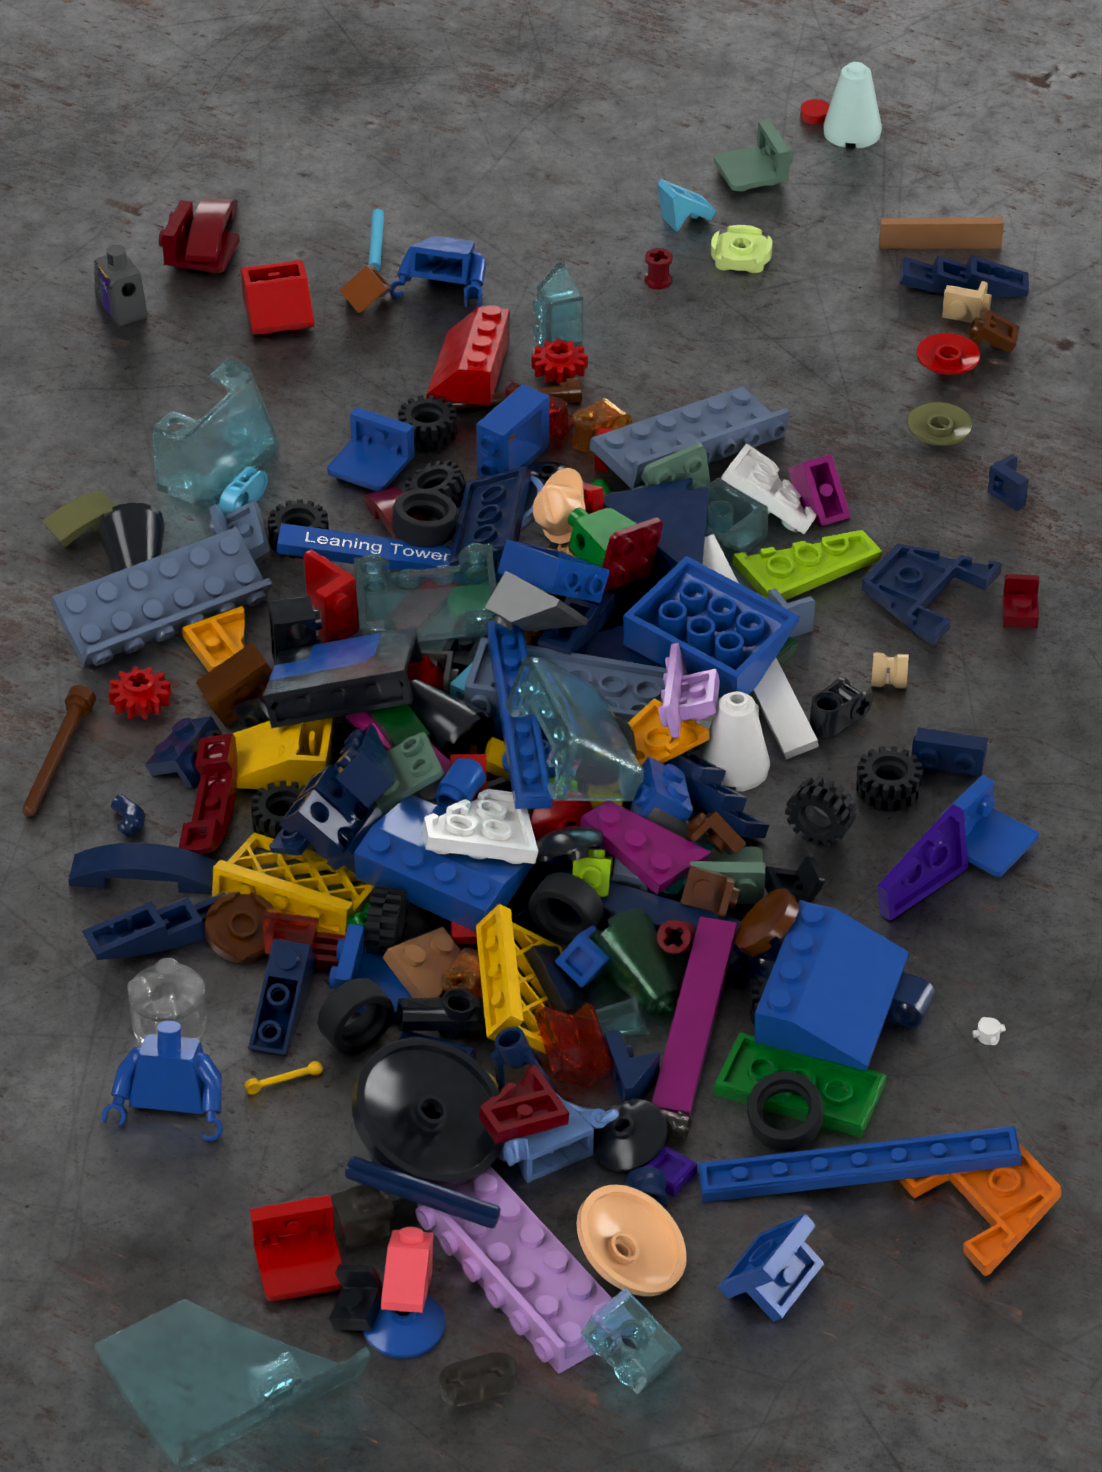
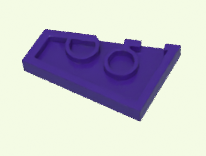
[877,804,968,921]

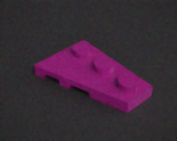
[580,800,711,895]

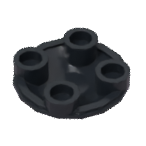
[536,826,604,862]

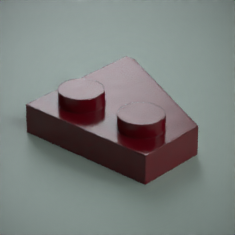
[479,1064,569,1144]

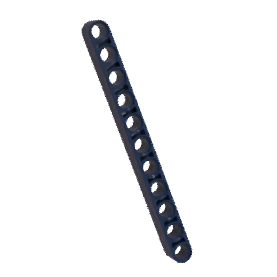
[551,867,935,1028]

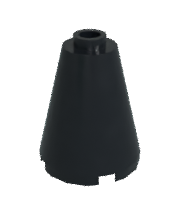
[97,502,165,573]
[408,679,494,760]

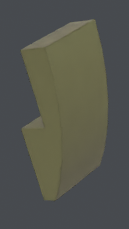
[42,489,115,548]

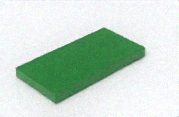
[713,1032,887,1138]

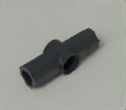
[397,988,486,1040]

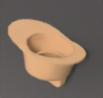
[532,468,586,544]

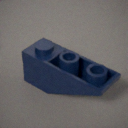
[336,723,396,808]
[248,939,317,1056]

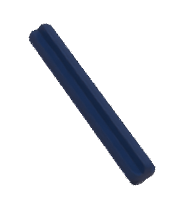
[345,1156,501,1229]

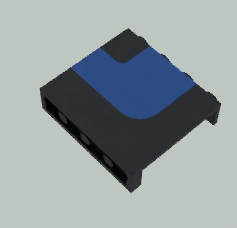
[263,626,423,728]

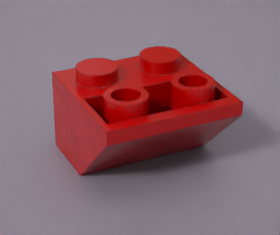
[241,260,315,335]

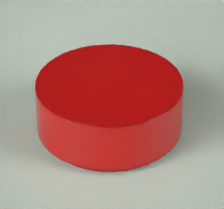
[800,99,829,124]

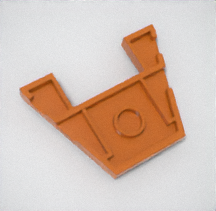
[898,1141,1061,1277]

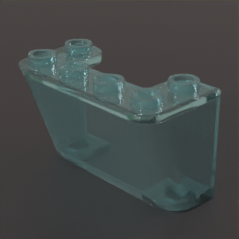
[152,358,280,509]
[354,543,497,642]

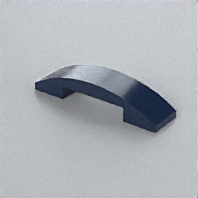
[68,843,217,894]

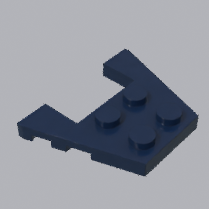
[862,543,1002,646]

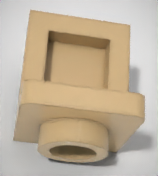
[942,281,992,323]

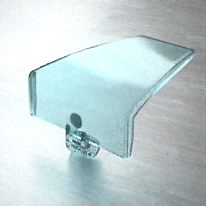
[94,1299,371,1471]

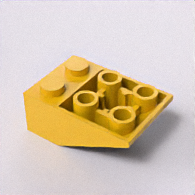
[233,717,335,790]

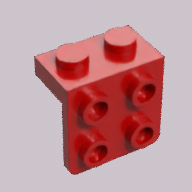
[304,550,359,643]
[249,1195,342,1302]

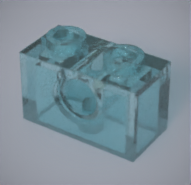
[581,1288,683,1394]

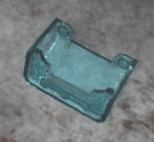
[506,656,644,801]

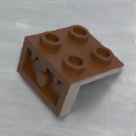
[196,643,272,727]

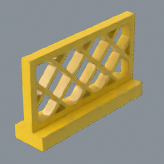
[212,832,375,935]
[476,904,575,1065]

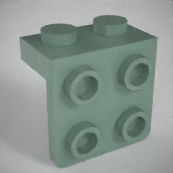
[714,119,793,191]
[634,443,712,496]
[373,732,444,817]
[690,847,765,904]

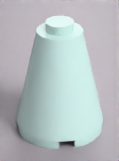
[823,62,882,148]

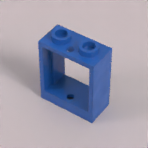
[476,384,549,478]
[497,539,610,603]

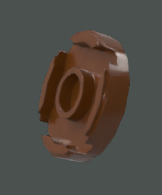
[735,889,799,956]
[204,892,280,963]

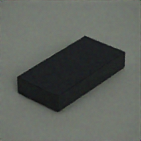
[525,946,591,1017]

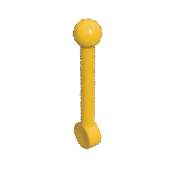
[244,1061,323,1095]

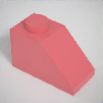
[381,1227,434,1313]

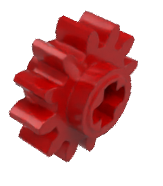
[531,338,588,385]
[108,666,171,720]

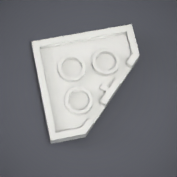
[721,443,817,534]
[421,789,538,864]

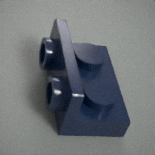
[911,727,988,777]

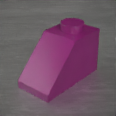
[788,454,851,527]

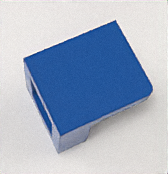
[555,925,610,988]

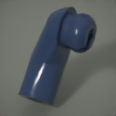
[111,794,145,838]

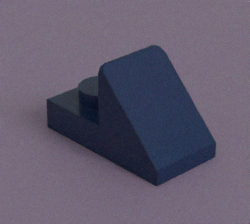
[604,1030,660,1102]

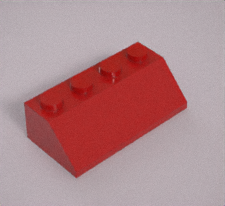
[426,305,510,406]

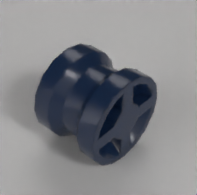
[626,1166,668,1209]

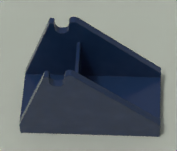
[604,478,709,588]

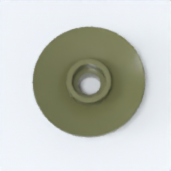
[907,402,973,446]

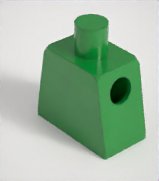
[568,507,637,567]

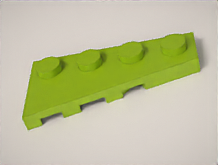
[732,530,882,600]

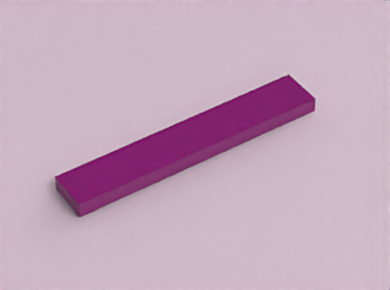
[652,917,737,1120]

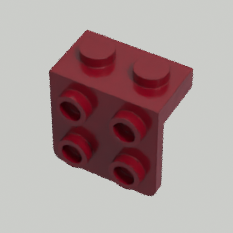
[159,200,240,273]
[602,517,663,592]

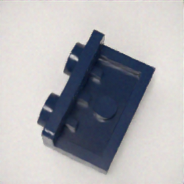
[145,716,223,787]

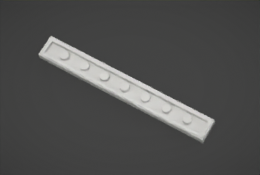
[703,534,819,760]

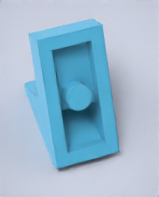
[658,179,717,231]

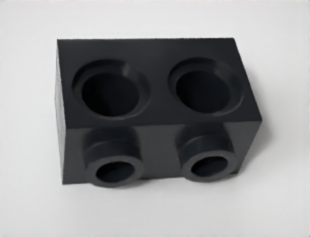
[268,596,322,664]

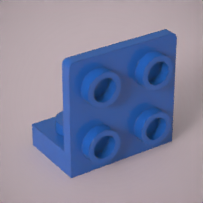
[941,775,1039,877]

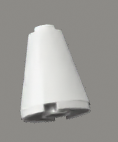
[699,691,770,792]

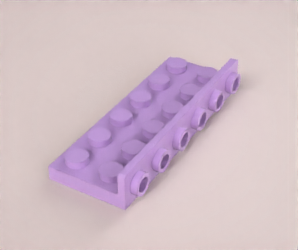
[415,1166,633,1374]

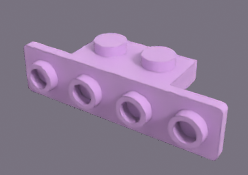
[659,643,720,738]

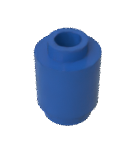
[436,758,486,810]

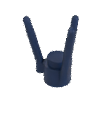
[490,1027,560,1096]

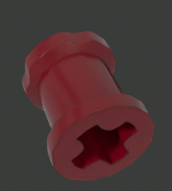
[644,248,673,290]
[657,920,696,954]

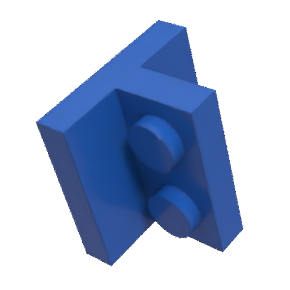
[717,1214,824,1321]

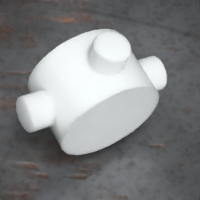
[972,1017,1006,1045]

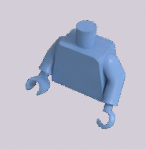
[498,1093,619,1183]

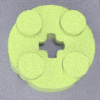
[711,225,772,273]

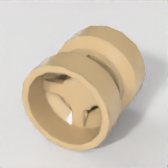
[871,652,909,689]

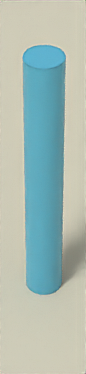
[368,209,384,271]

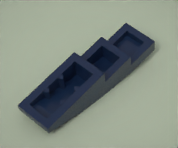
[899,255,1029,298]
[538,584,628,655]
[663,751,769,838]
[82,892,226,960]

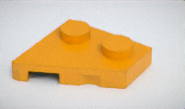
[182,606,245,672]

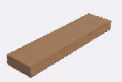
[879,217,1004,249]

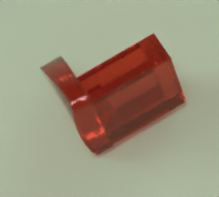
[263,909,319,954]

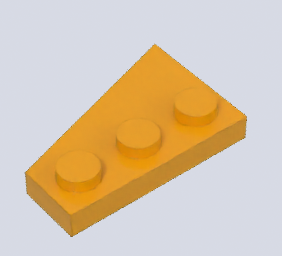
[591,698,710,790]

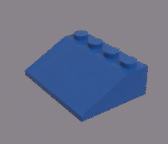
[623,556,800,698]
[354,795,534,932]
[754,900,909,1071]

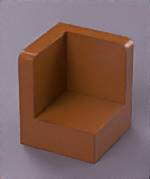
[339,265,393,313]

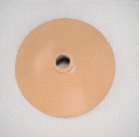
[577,1185,687,1296]

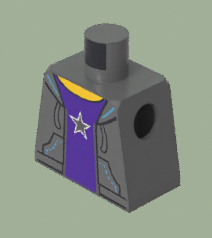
[94,245,148,326]

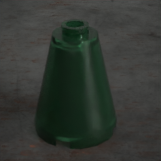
[589,908,680,1016]

